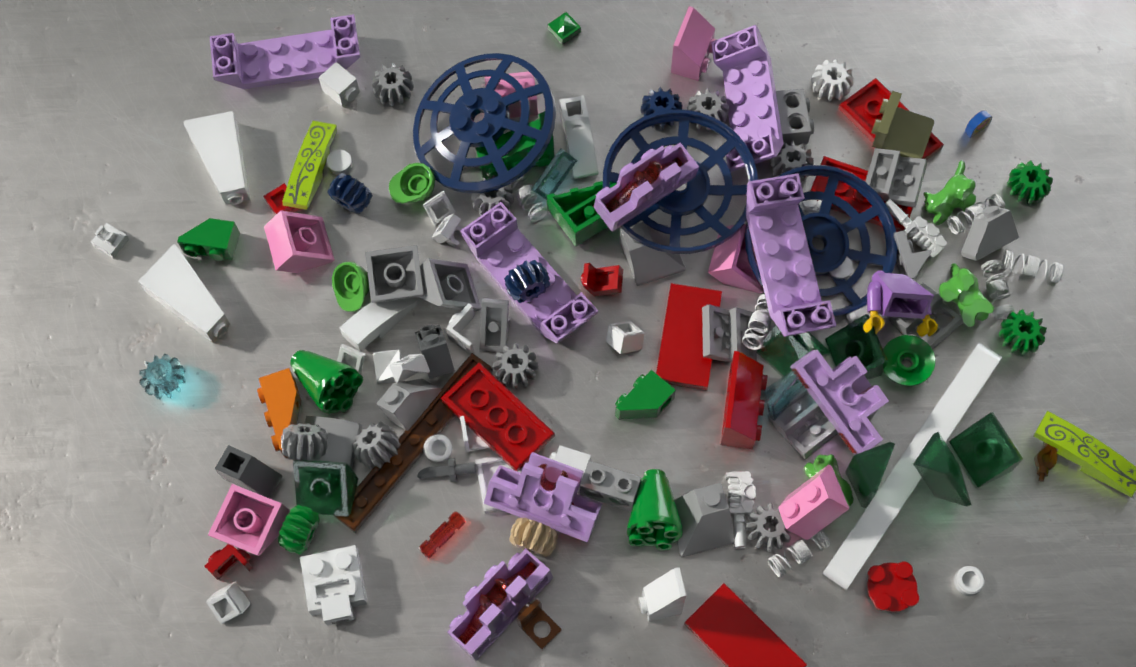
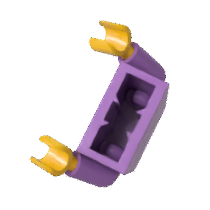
[863,270,938,337]

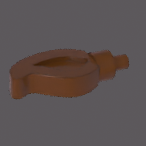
[1034,442,1057,482]

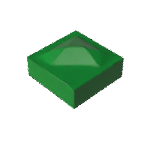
[547,12,581,45]

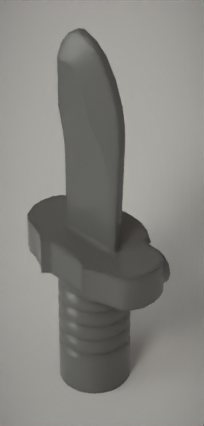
[417,458,477,482]

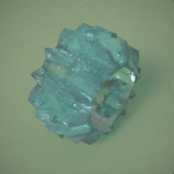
[139,353,186,400]

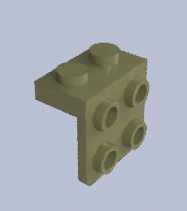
[871,91,935,159]

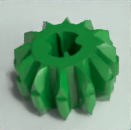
[1007,160,1053,205]
[999,309,1047,356]
[278,505,320,555]

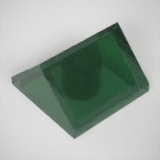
[825,314,888,380]
[757,325,830,387]
[949,412,1023,488]
[913,432,972,507]
[845,442,895,508]
[293,459,359,516]

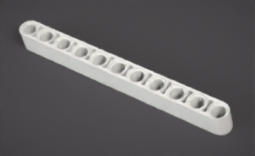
[823,343,1002,590]

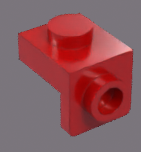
[581,263,624,296]
[204,544,253,580]

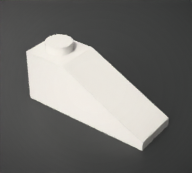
[638,567,686,621]

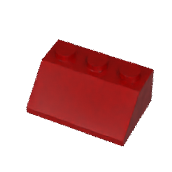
[720,351,768,450]

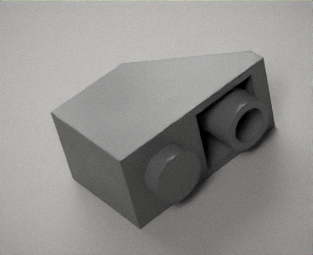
[415,325,455,379]
[215,445,283,499]

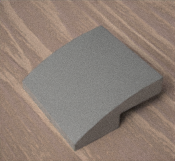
[866,148,927,207]
[887,283,963,350]
[702,304,757,362]
[767,386,838,459]
[293,416,362,476]

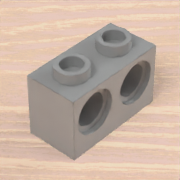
[776,89,814,146]
[580,460,641,511]

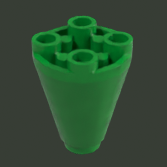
[290,350,363,414]
[627,469,683,550]

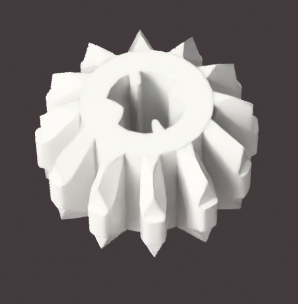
[811,59,854,102]

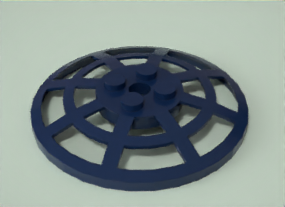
[413,53,556,193]
[603,110,758,254]
[745,165,898,317]

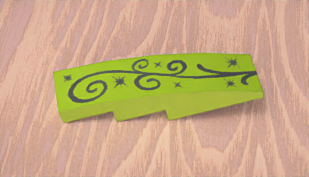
[282,121,337,210]
[1033,411,1136,497]

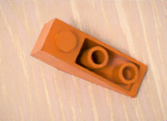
[257,368,302,458]

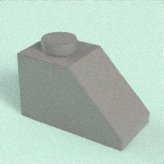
[961,206,1019,261]
[376,379,441,431]

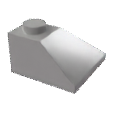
[620,222,685,286]
[365,245,424,303]
[419,258,481,311]
[675,483,735,558]

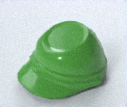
[389,163,435,204]
[332,262,370,312]

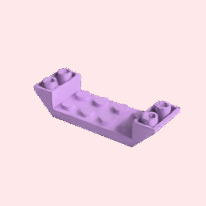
[209,14,360,89]
[711,25,783,172]
[746,173,836,337]
[460,202,598,344]

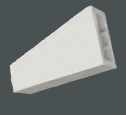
[183,111,250,204]
[138,244,230,343]

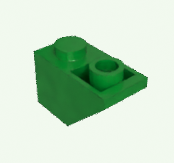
[177,218,240,261]
[615,370,676,420]

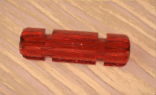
[419,511,466,558]

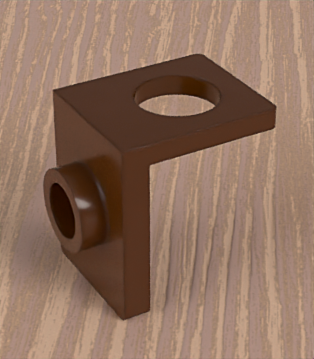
[517,599,562,649]

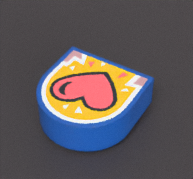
[965,110,992,138]

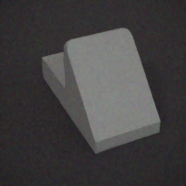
[894,231,932,281]
[479,298,510,353]

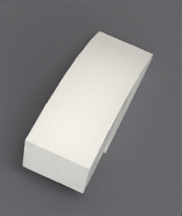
[339,297,418,352]

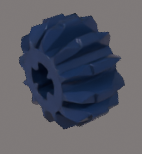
[640,86,683,130]
[327,173,373,214]
[504,260,551,303]

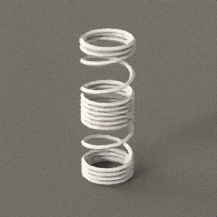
[510,176,548,222]
[947,194,1005,235]
[1001,250,1064,283]
[981,260,1015,319]
[742,294,772,350]
[768,530,830,577]

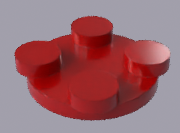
[867,561,919,612]

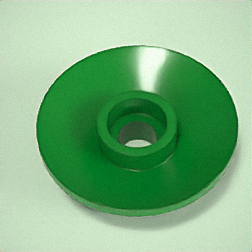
[881,335,935,386]

